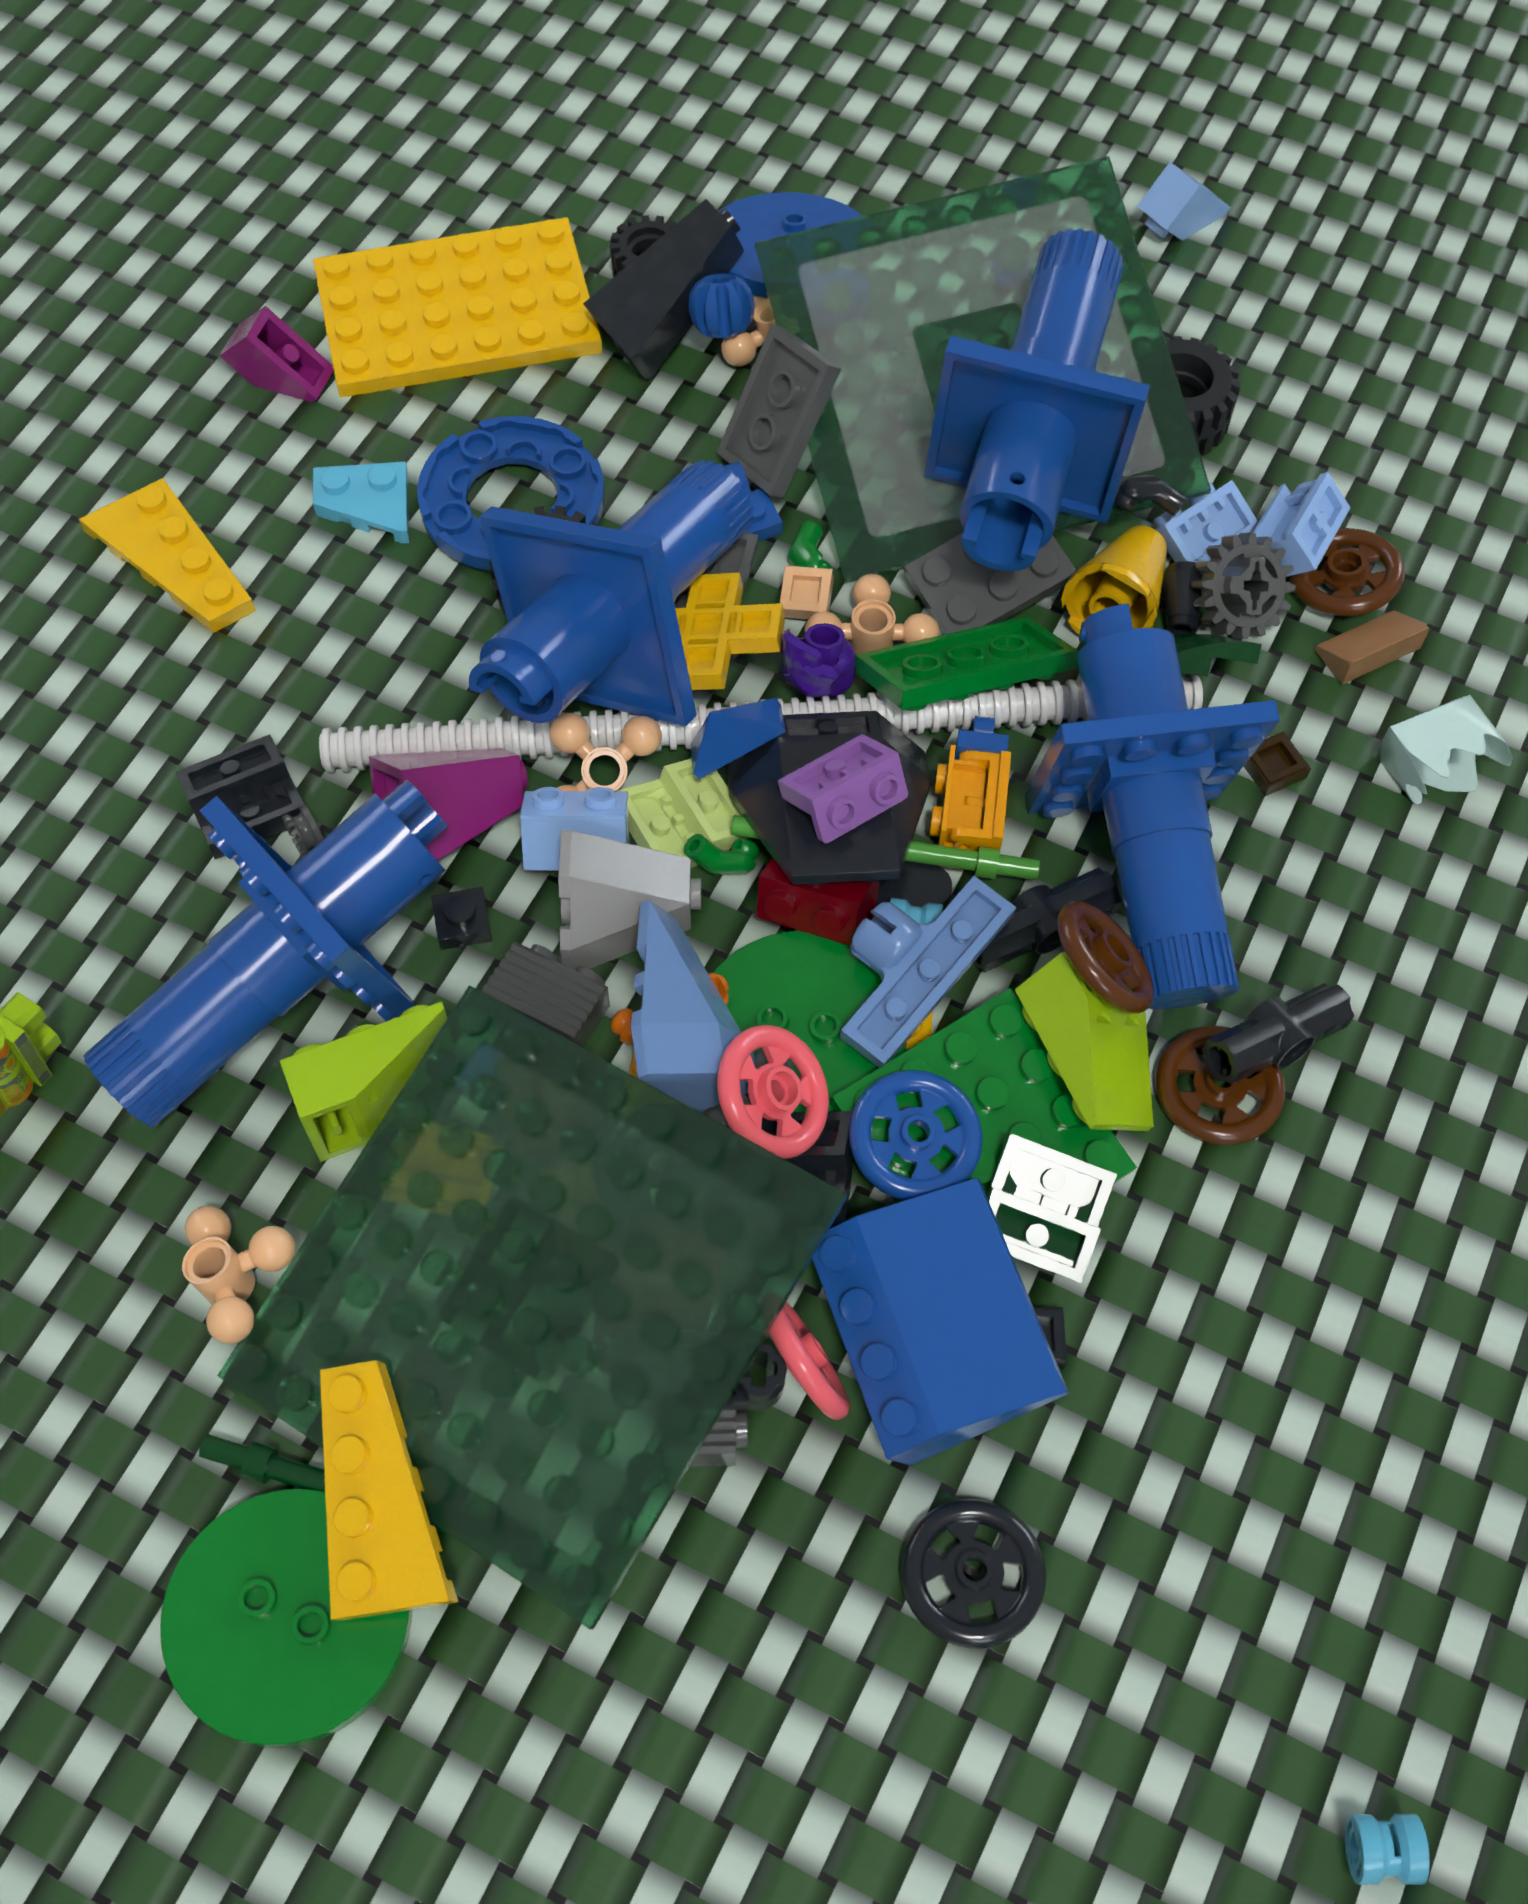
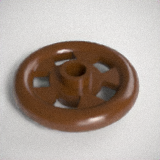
[1288,528,1405,616]
[1057,901,1154,1014]
[1155,1026,1285,1146]

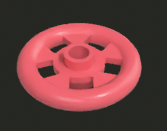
[717,1025,829,1159]
[760,1294,850,1420]

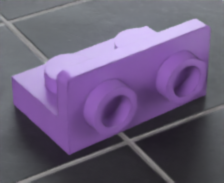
[777,734,908,844]

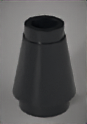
[1161,561,1203,635]

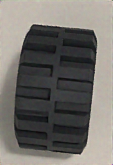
[1124,336,1241,460]

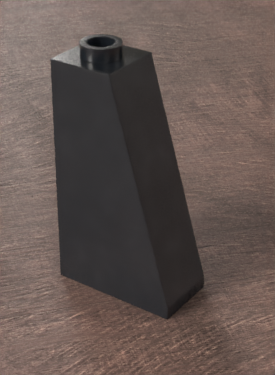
[583,199,744,382]

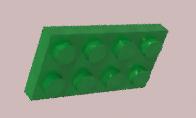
[855,616,1078,711]

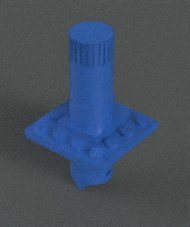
[924,228,1150,571]
[469,460,753,726]
[1025,604,1280,1010]
[83,780,448,1128]

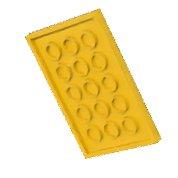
[313,217,602,398]

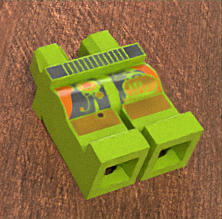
[0,992,62,1117]

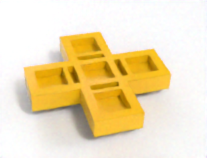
[675,573,785,690]

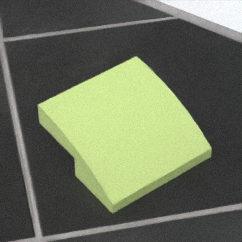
[616,759,748,868]

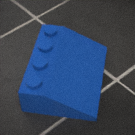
[806,1178,1069,1465]

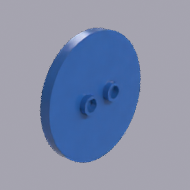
[718,192,875,300]

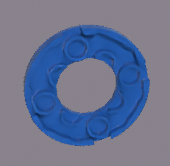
[417,416,605,571]

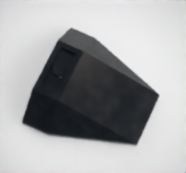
[726,710,931,885]

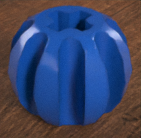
[688,273,755,338]

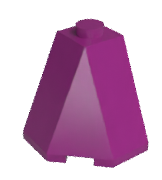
[369,748,527,861]

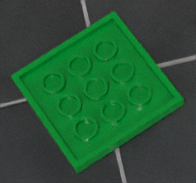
[829,988,1137,1203]

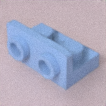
[1153,480,1259,563]

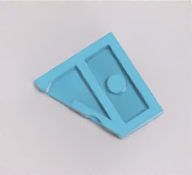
[313,462,410,543]

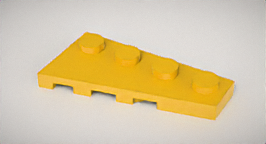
[79,478,256,633]
[320,1360,458,1621]

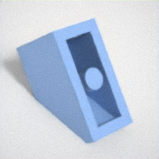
[1137,162,1231,241]

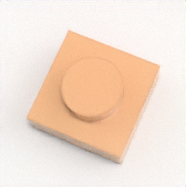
[780,566,834,619]

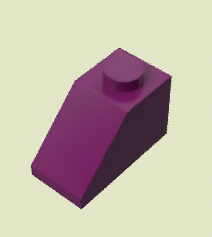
[219,306,334,402]

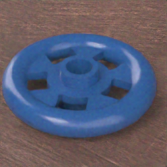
[849,1070,983,1200]

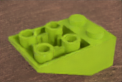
[1015,952,1154,1131]
[279,1001,458,1162]

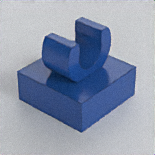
[954,716,1009,760]

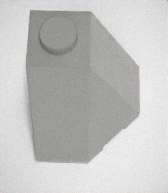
[558,830,702,971]

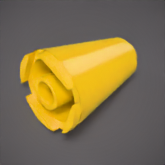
[1061,525,1167,635]

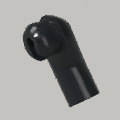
[1114,475,1188,517]

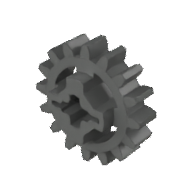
[1191,533,1296,639]

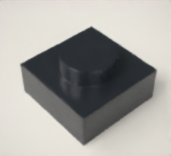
[431,887,492,950]

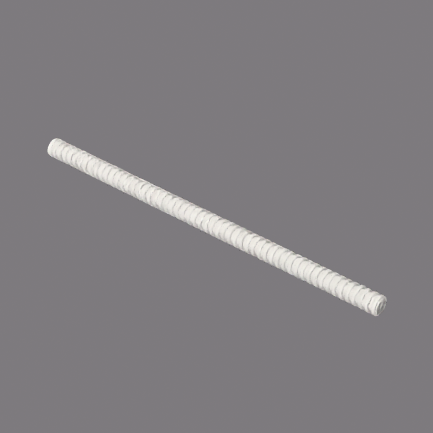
[319,674,1203,773]

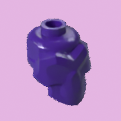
[780,623,855,699]

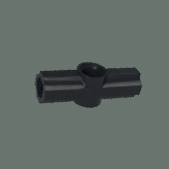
[973,867,1122,973]
[1202,983,1355,1084]

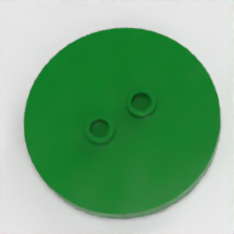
[713,931,907,1112]
[160,1489,412,1748]

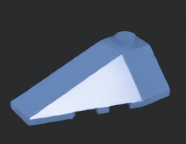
[631,900,755,1112]

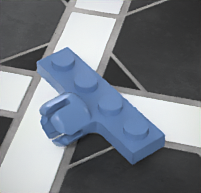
[840,876,1016,1068]

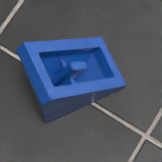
[690,698,786,780]

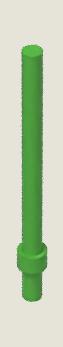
[731,815,1040,880]

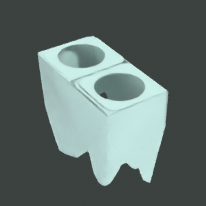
[1377,695,1513,805]

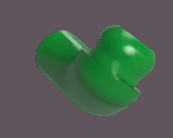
[788,521,831,569]
[684,834,759,875]

